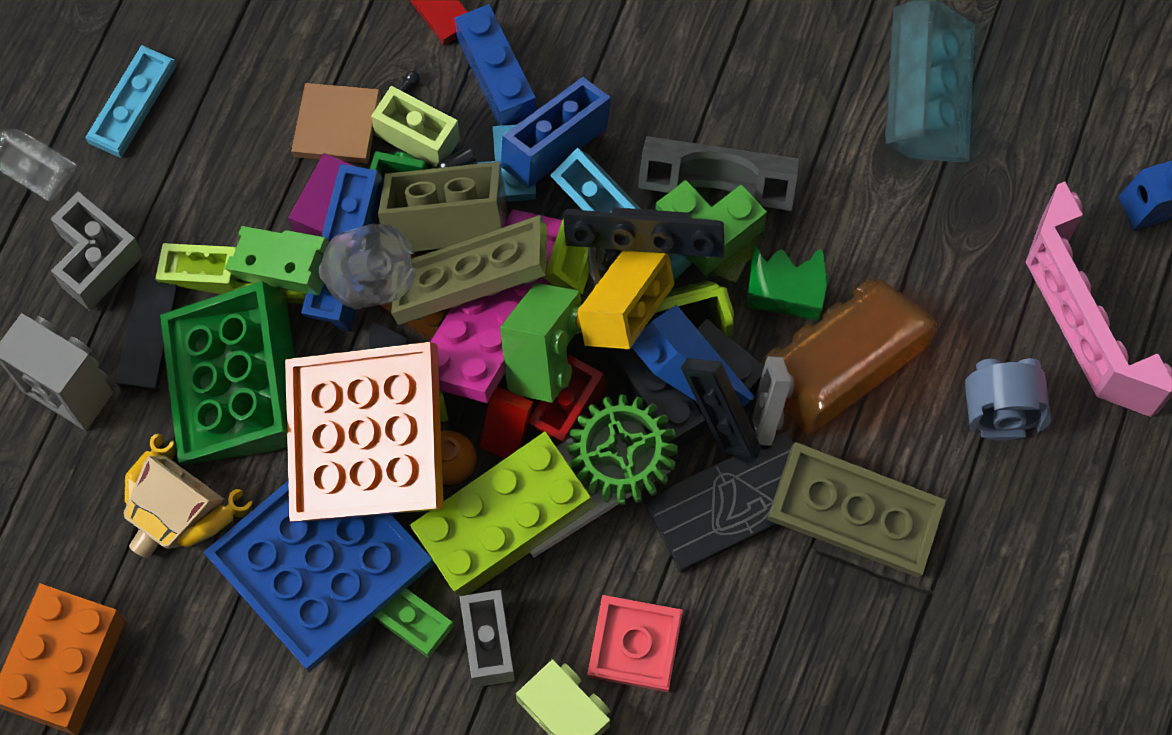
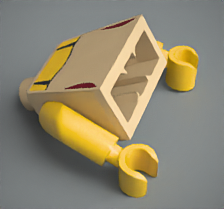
[123,434,253,558]

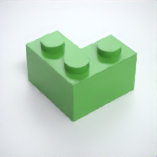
[656,180,767,276]
[500,283,581,403]

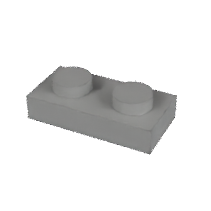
[748,356,794,446]

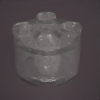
[318,224,415,309]

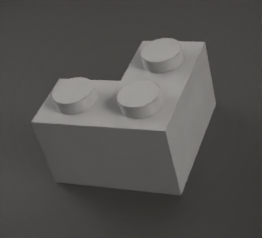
[51,192,144,311]

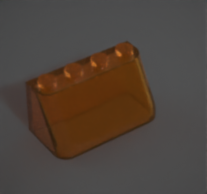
[761,279,939,437]

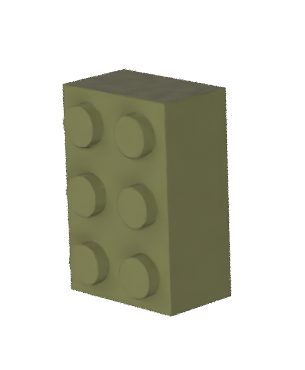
[378,161,507,255]

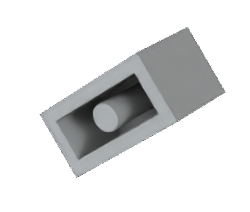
[459,590,515,688]

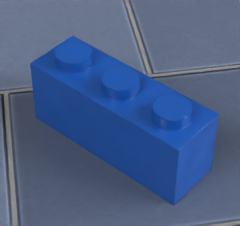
[454,4,536,126]
[501,77,611,188]

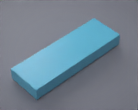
[85,45,177,158]

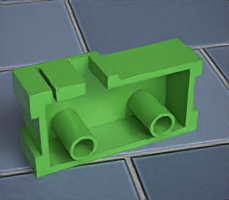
[225,226,337,295]

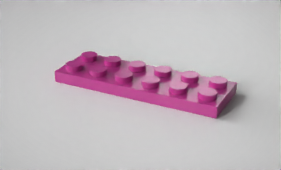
[431,209,562,403]

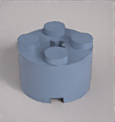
[965,358,1051,440]

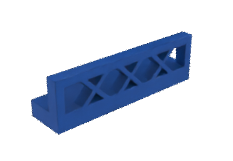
[301,164,384,332]

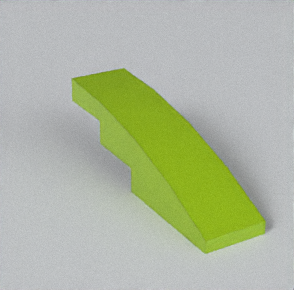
[155,243,306,304]

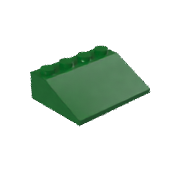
[160,281,295,465]

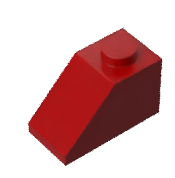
[528,355,607,443]

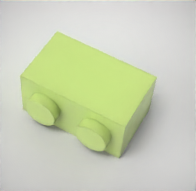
[371,86,460,168]
[516,659,610,735]

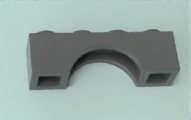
[638,136,799,211]

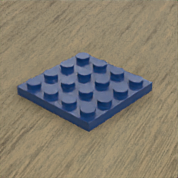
[203,480,434,673]

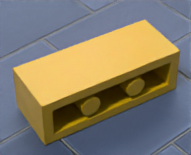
[576,250,675,349]

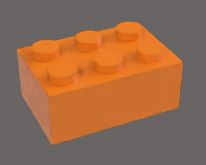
[0,583,126,735]

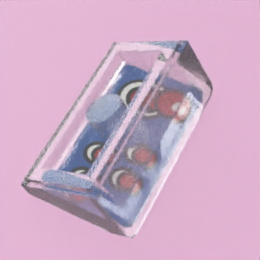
[0,129,77,201]

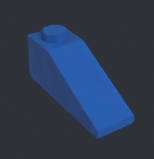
[632,305,754,407]

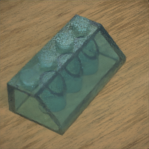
[885,0,975,163]

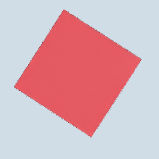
[587,595,683,692]

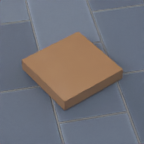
[291,83,381,164]

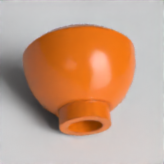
[441,430,477,485]

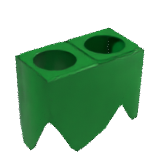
[746,243,834,321]

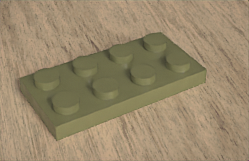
[391,215,547,325]
[767,442,946,577]

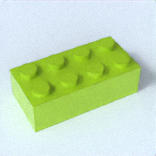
[410,432,596,596]

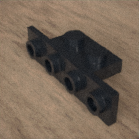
[563,207,725,258]

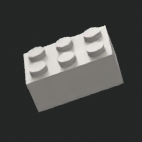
[0,313,113,431]

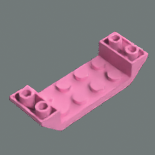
[1026,182,1172,417]

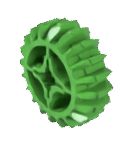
[567,394,678,505]

